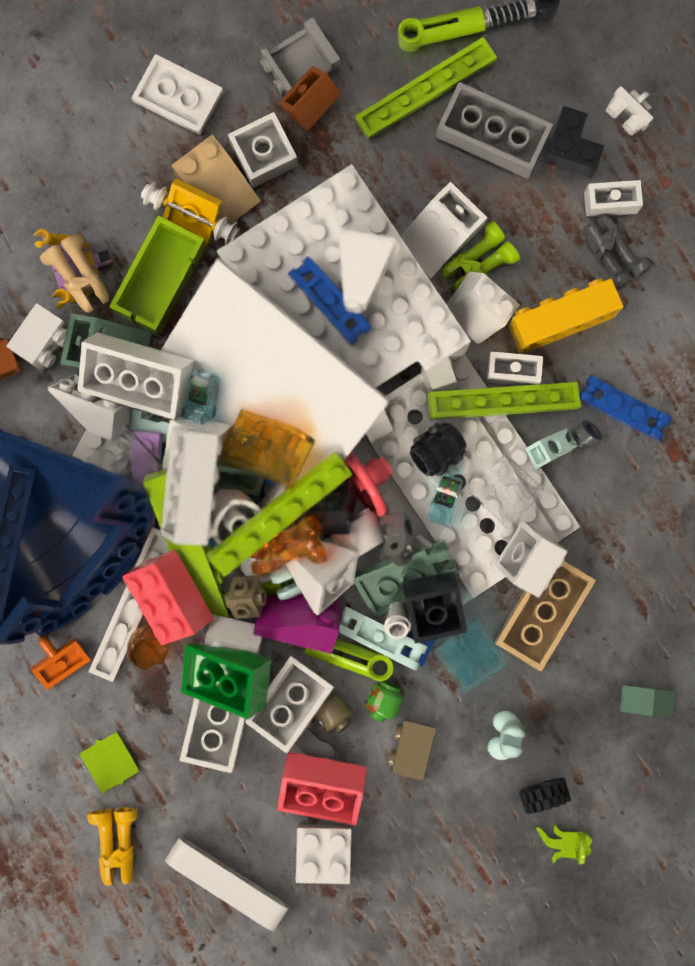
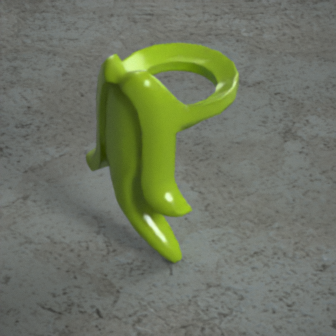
[535,825,592,864]

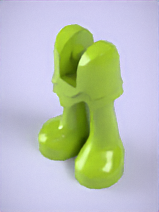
[442,220,521,292]

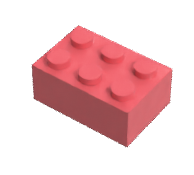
[122,549,214,645]
[277,752,367,826]

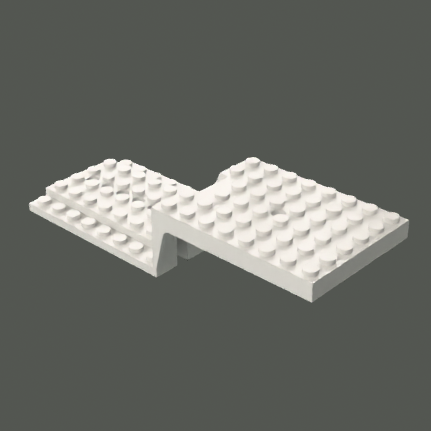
[217,164,580,605]

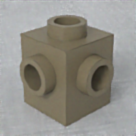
[226,575,266,619]

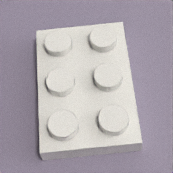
[132,54,224,135]

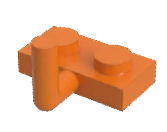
[31,634,91,690]

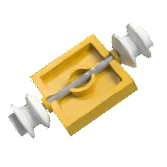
[141,178,240,245]

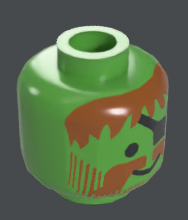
[365,681,404,722]

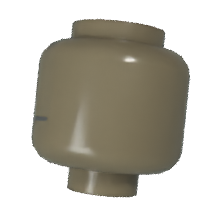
[314,694,352,733]

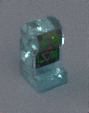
[182,368,219,425]
[425,474,463,527]

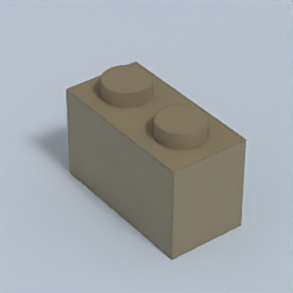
[388,719,436,781]

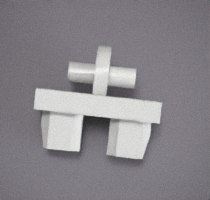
[606,86,654,136]

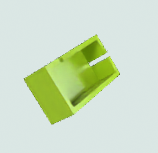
[109,216,207,336]

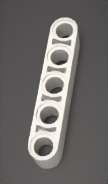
[165,837,289,931]

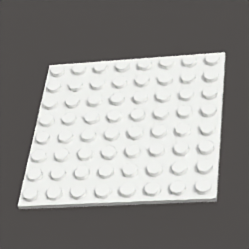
[161,258,390,495]

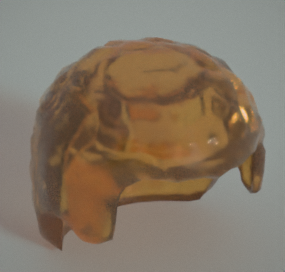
[127,625,172,670]

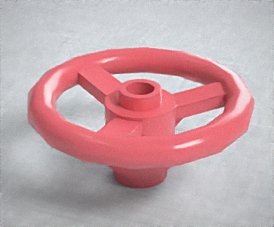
[344,452,393,518]

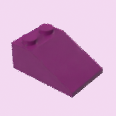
[253,594,343,654]

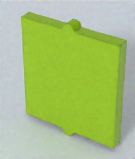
[79,731,140,794]

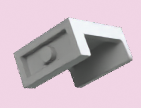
[260,17,340,95]

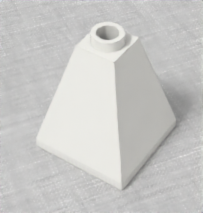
[339,229,395,313]
[281,535,358,616]

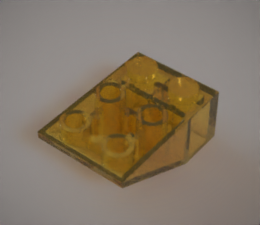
[218,409,316,489]

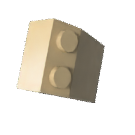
[171,134,261,225]

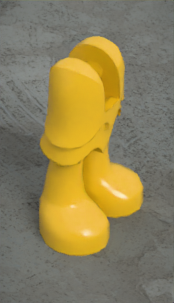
[87,807,138,886]

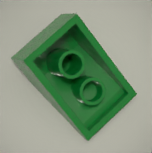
[181,643,271,720]

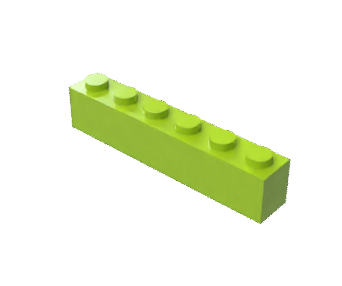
[143,468,230,625]

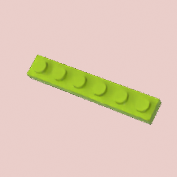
[355,37,497,140]
[427,382,581,420]
[206,451,352,577]

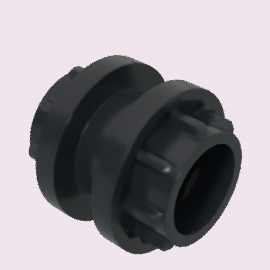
[410,423,467,477]

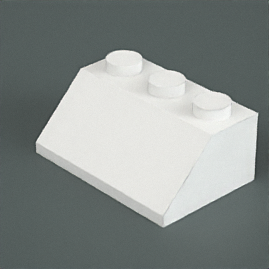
[244,656,334,754]

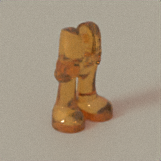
[250,514,327,575]

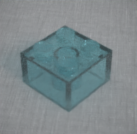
[432,620,507,694]

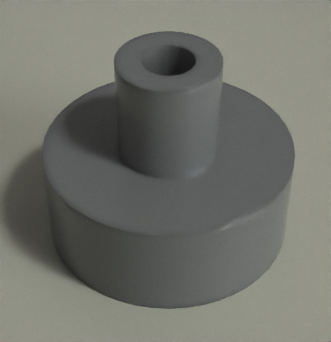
[575,420,603,448]

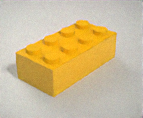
[508,278,624,354]

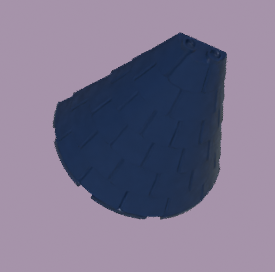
[0,429,153,645]

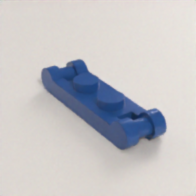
[287,256,372,347]
[579,375,672,441]

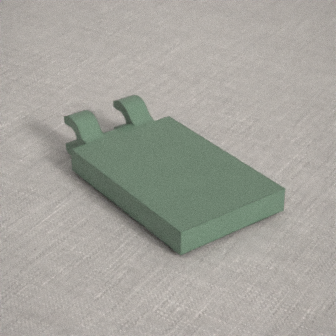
[354,540,460,617]

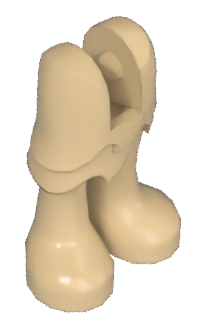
[39,232,109,313]

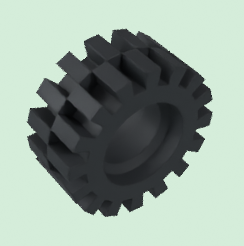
[519,778,571,814]

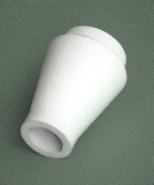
[384,602,411,639]

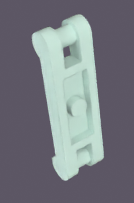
[339,605,428,670]

